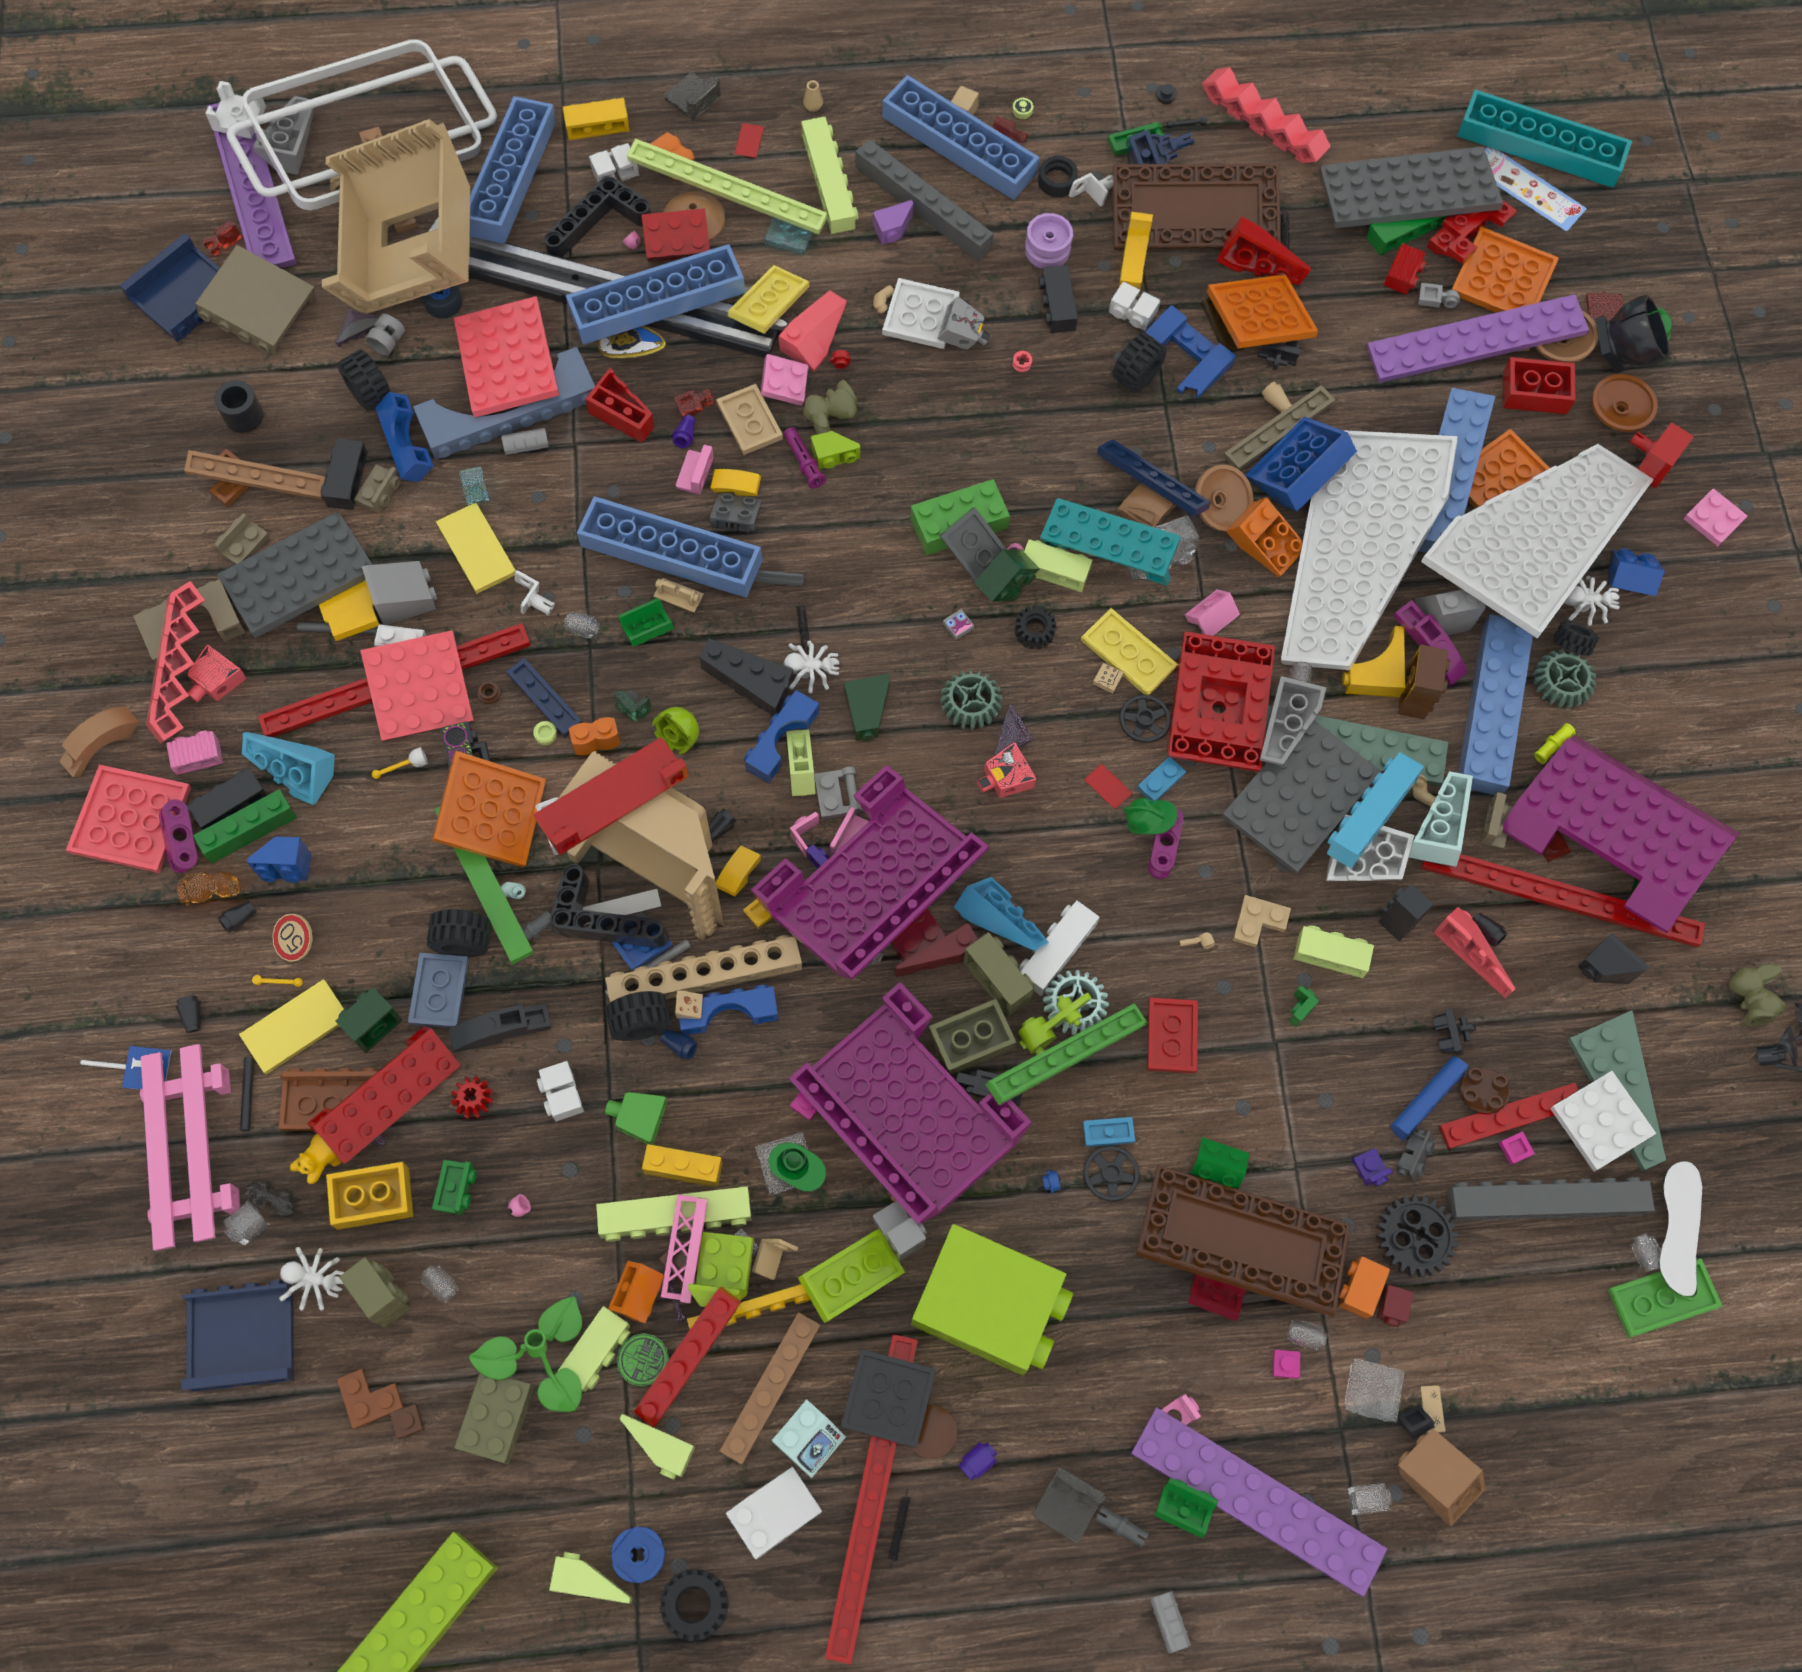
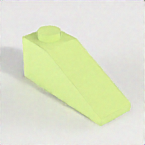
[786,729,816,796]
[620,1414,695,1480]
[550,1552,633,1603]

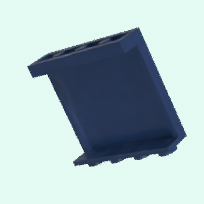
[119,233,220,342]
[181,1280,294,1392]

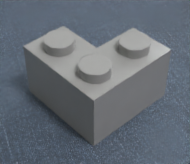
[872,1201,927,1262]

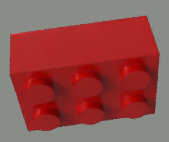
[642,208,710,262]
[1503,357,1576,414]

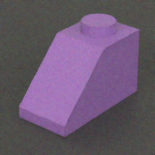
[873,200,913,244]

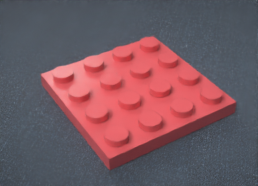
[360,630,474,741]
[66,765,192,873]

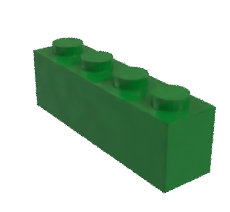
[1366,215,1449,256]
[193,789,297,864]

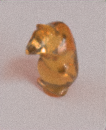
[177,871,241,907]

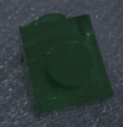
[614,689,651,722]

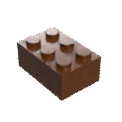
[1397,645,1450,719]

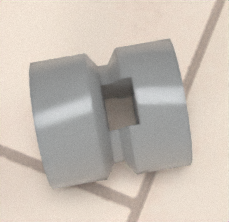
[365,314,405,356]

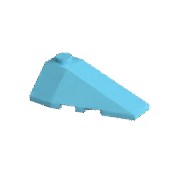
[242,732,335,805]

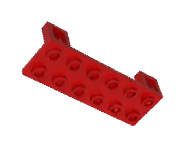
[534,738,689,856]
[306,1026,460,1164]

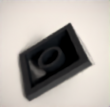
[1578,934,1649,984]

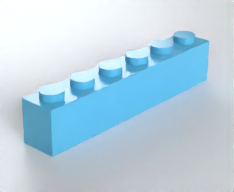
[1327,752,1424,869]

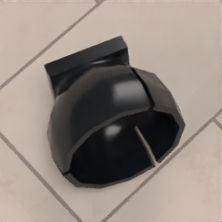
[1596,295,1670,373]

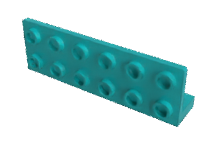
[1040,498,1181,586]

